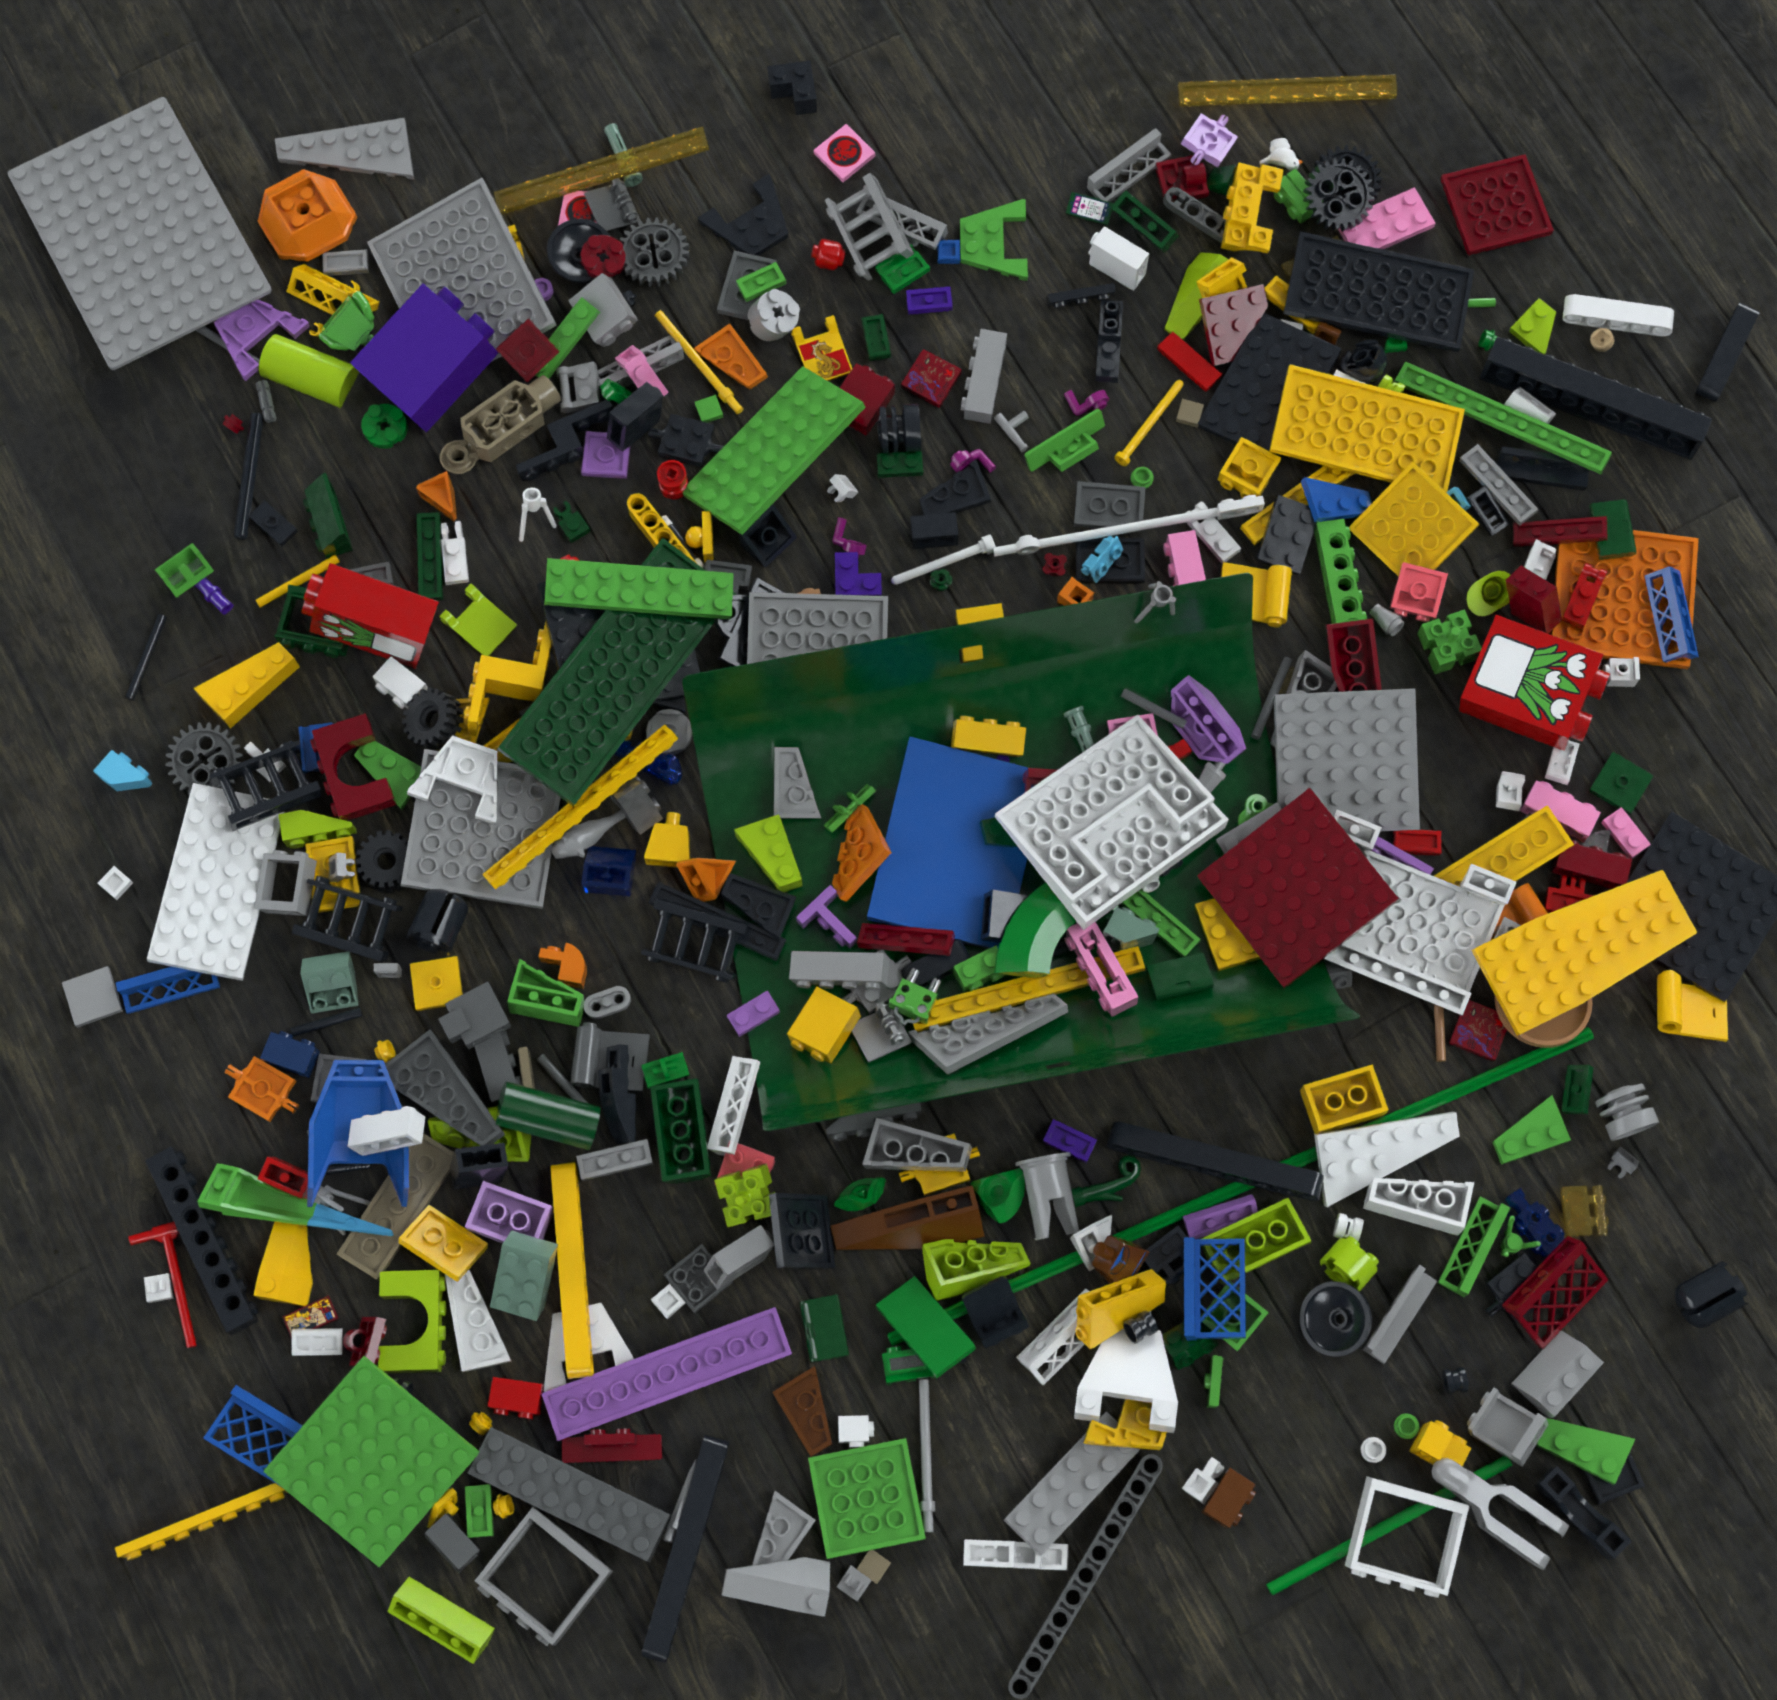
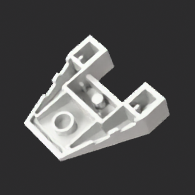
[1074,1329,1178,1433]

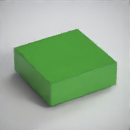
[695,395,723,423]

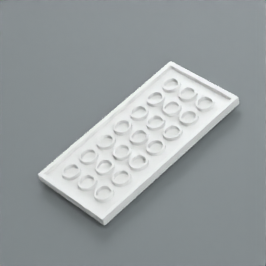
[147,783,285,981]

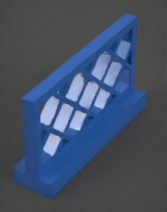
[1184,1237,1246,1341]
[203,1385,302,1487]

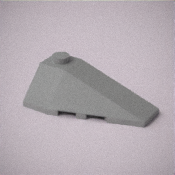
[721,1557,830,1616]

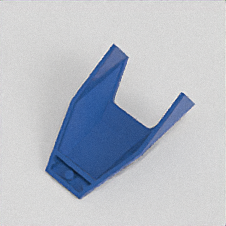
[307,1060,409,1207]

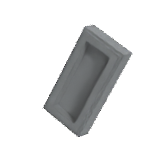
[323,249,369,276]

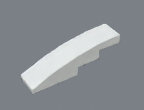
[964,1539,1068,1571]

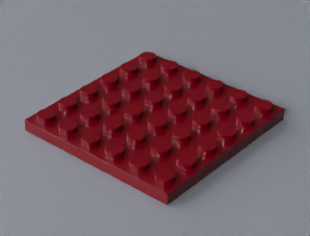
[1197,788,1400,988]

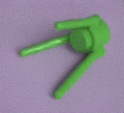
[1500,1215,1541,1257]

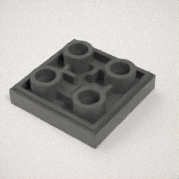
[664,1244,733,1314]

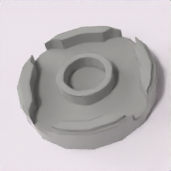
[646,709,693,755]

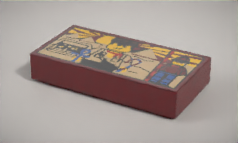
[283,1296,339,1338]

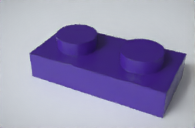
[906,287,953,315]
[1043,1119,1097,1163]

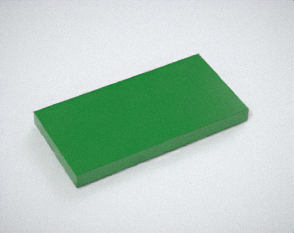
[876,1276,976,1379]

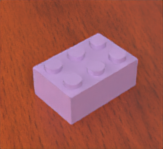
[465,1181,554,1243]

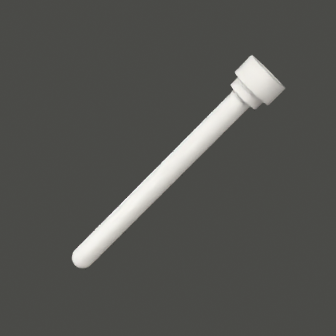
[891,534,996,585]

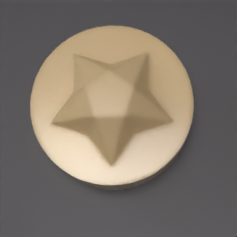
[1590,328,1614,352]

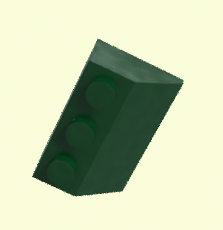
[303,473,353,559]

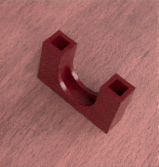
[310,713,396,821]

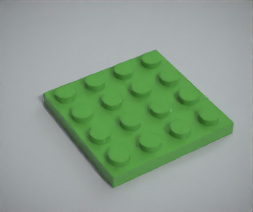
[808,1438,926,1559]

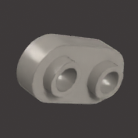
[584,986,631,1019]

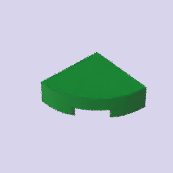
[1384,337,1408,353]

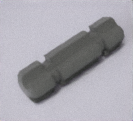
[256,380,277,423]

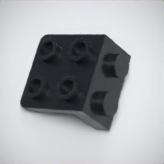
[962,1276,1029,1348]

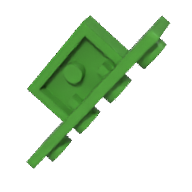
[1024,408,1105,472]

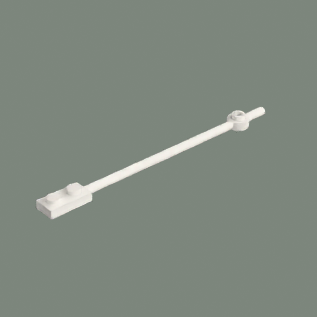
[993,495,1265,557]

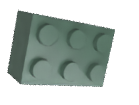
[490,1230,558,1321]

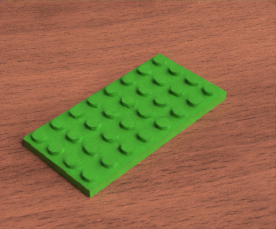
[683,366,866,535]

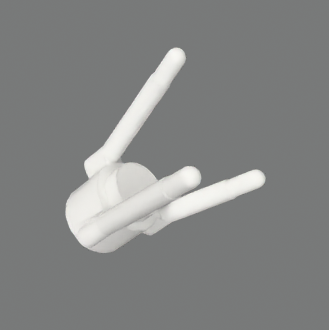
[519,488,556,542]

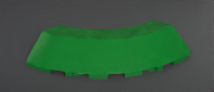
[994,883,1118,978]

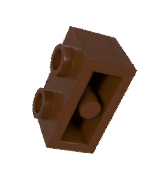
[1202,1468,1256,1529]

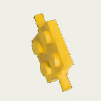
[899,1134,980,1196]

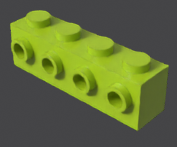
[388,1577,495,1664]

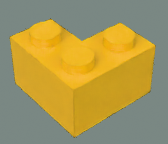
[1409,1420,1471,1466]

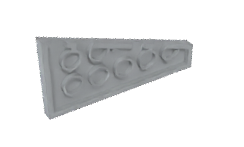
[908,993,1068,1075]

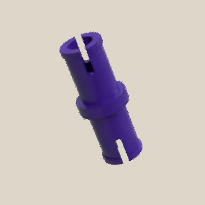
[194,577,233,615]

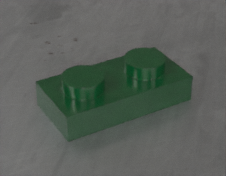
[877,451,923,478]
[1561,1065,1594,1114]

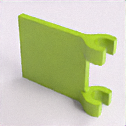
[440,584,517,656]

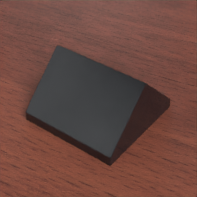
[739,504,797,568]

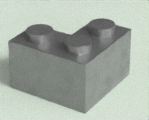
[610,775,663,835]

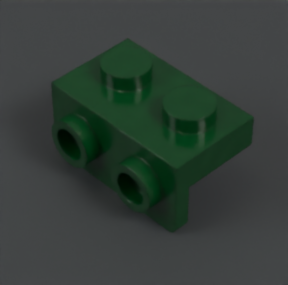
[1162,1321,1219,1370]

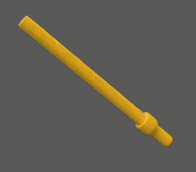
[655,310,743,415]

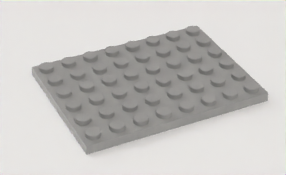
[367,178,557,362]

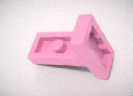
[615,345,669,396]

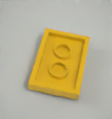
[305,836,361,913]
[1195,898,1261,971]
[398,1205,488,1282]

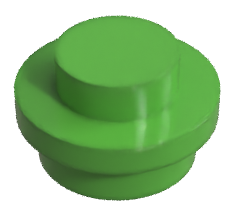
[1131,467,1154,489]
[1394,1414,1419,1439]

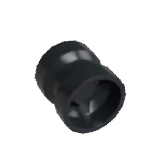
[1123,1310,1158,1344]

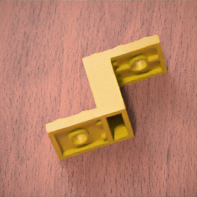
[464,622,552,736]

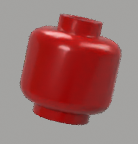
[811,239,845,271]

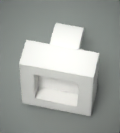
[827,474,858,503]
[144,1273,173,1303]

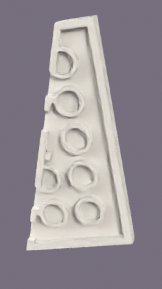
[1314,1112,1459,1207]

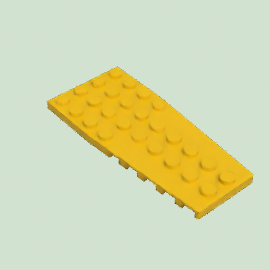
[1471,870,1697,1036]

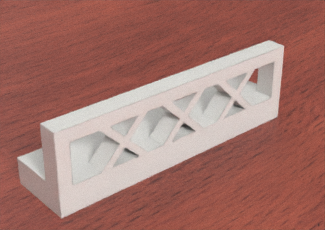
[707,1056,760,1156]
[1016,1289,1089,1385]

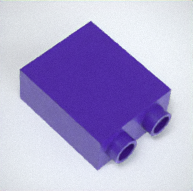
[350,283,499,433]

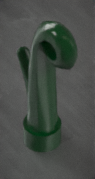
[1071,1155,1141,1208]

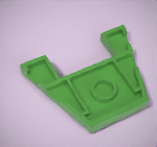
[960,199,1028,281]

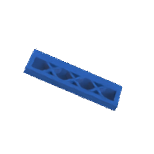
[1644,566,1699,663]
[116,967,220,1014]

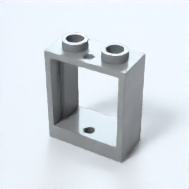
[254,850,317,916]

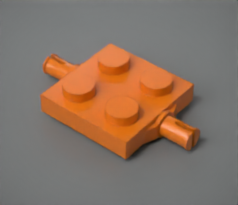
[225,1056,299,1122]

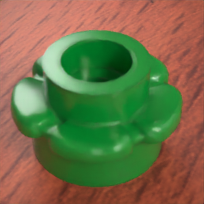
[1478,329,1498,351]

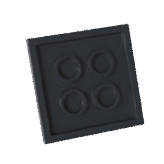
[769,1193,835,1270]

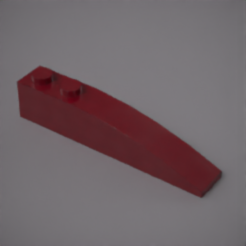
[1326,619,1382,692]

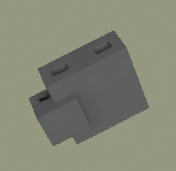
[439,982,512,1049]

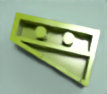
[734,814,803,892]

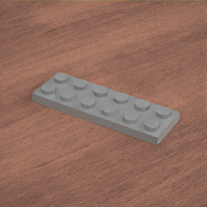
[1004,1411,1140,1556]

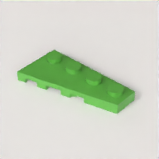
[1536,1418,1635,1485]

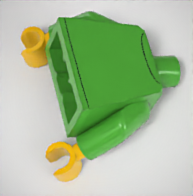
[309,281,374,351]

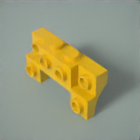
[1221,163,1283,253]

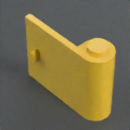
[1221,562,1292,627]
[1657,970,1728,1042]

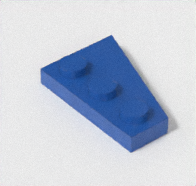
[1301,477,1372,522]

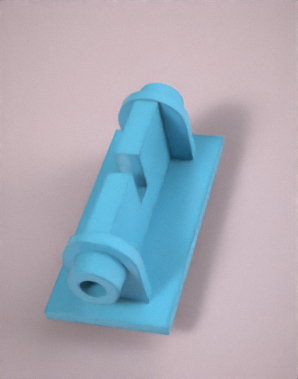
[1081,536,1124,583]

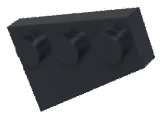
[721,873,796,941]

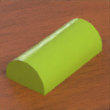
[259,334,359,408]
[1202,1198,1311,1285]

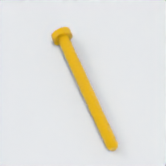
[1114,380,1183,466]

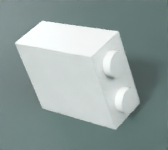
[1089,226,1149,291]

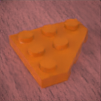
[832,804,892,902]

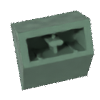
[1103,907,1159,951]
[300,951,359,1014]

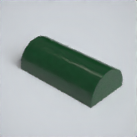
[650,1078,711,1184]
[495,1081,600,1150]

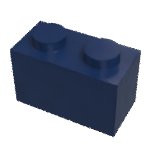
[260,1031,320,1078]

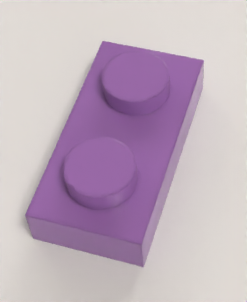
[727,991,780,1037]

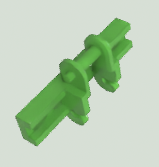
[824,784,876,832]

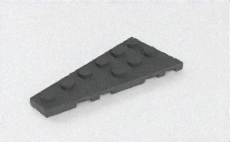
[385,1029,505,1146]

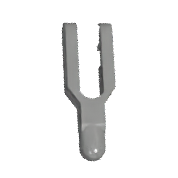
[1432,1458,1569,1570]

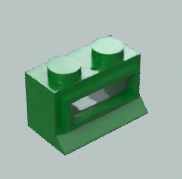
[882,1346,936,1385]

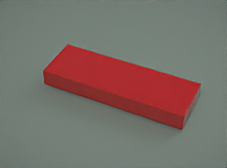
[1157,332,1222,392]

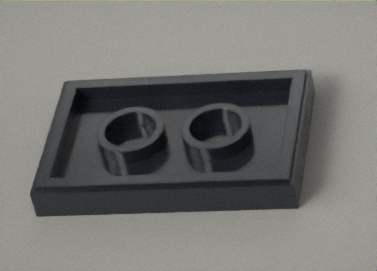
[1075,538,1145,584]

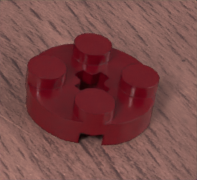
[581,235,626,278]

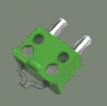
[889,968,941,1025]

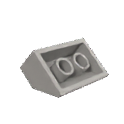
[1511,1331,1604,1419]

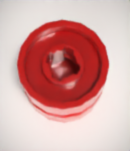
[657,460,688,500]

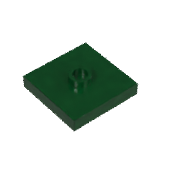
[1589,752,1654,816]

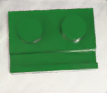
[875,244,930,294]

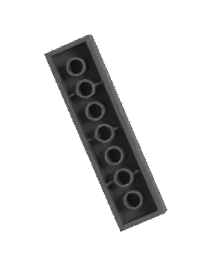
[468,1427,672,1562]

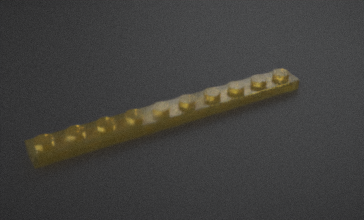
[1178,75,1397,106]
[494,126,710,215]

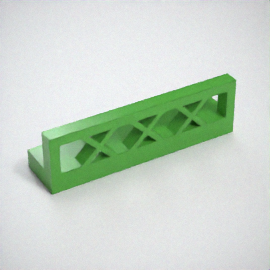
[1438,1196,1510,1297]

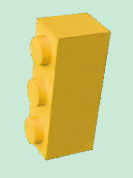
[951,716,1026,757]

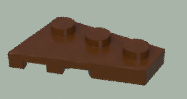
[773,1366,832,1457]

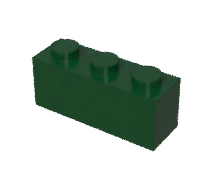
[1111,190,1179,254]

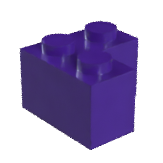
[835,552,882,596]

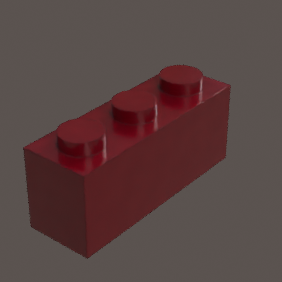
[1551,840,1632,889]

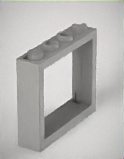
[475,1507,613,1646]

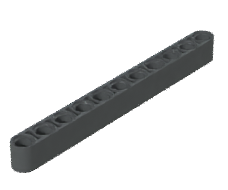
[1008,1454,1162,1699]

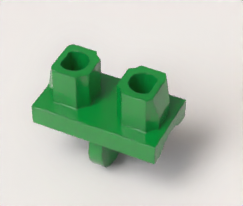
[641,1052,690,1089]

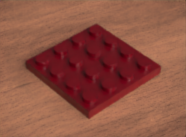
[1440,154,1554,256]

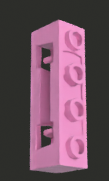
[1065,922,1138,1017]

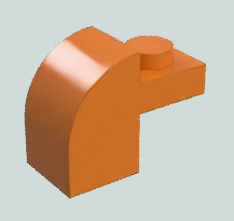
[538,943,587,989]

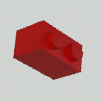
[258,1157,308,1199]
[488,1377,544,1419]

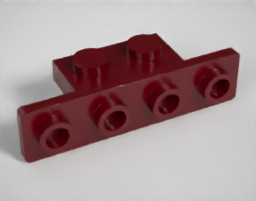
[562,1429,662,1463]

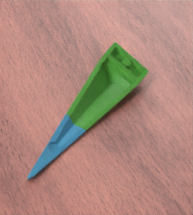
[197,1163,394,1236]

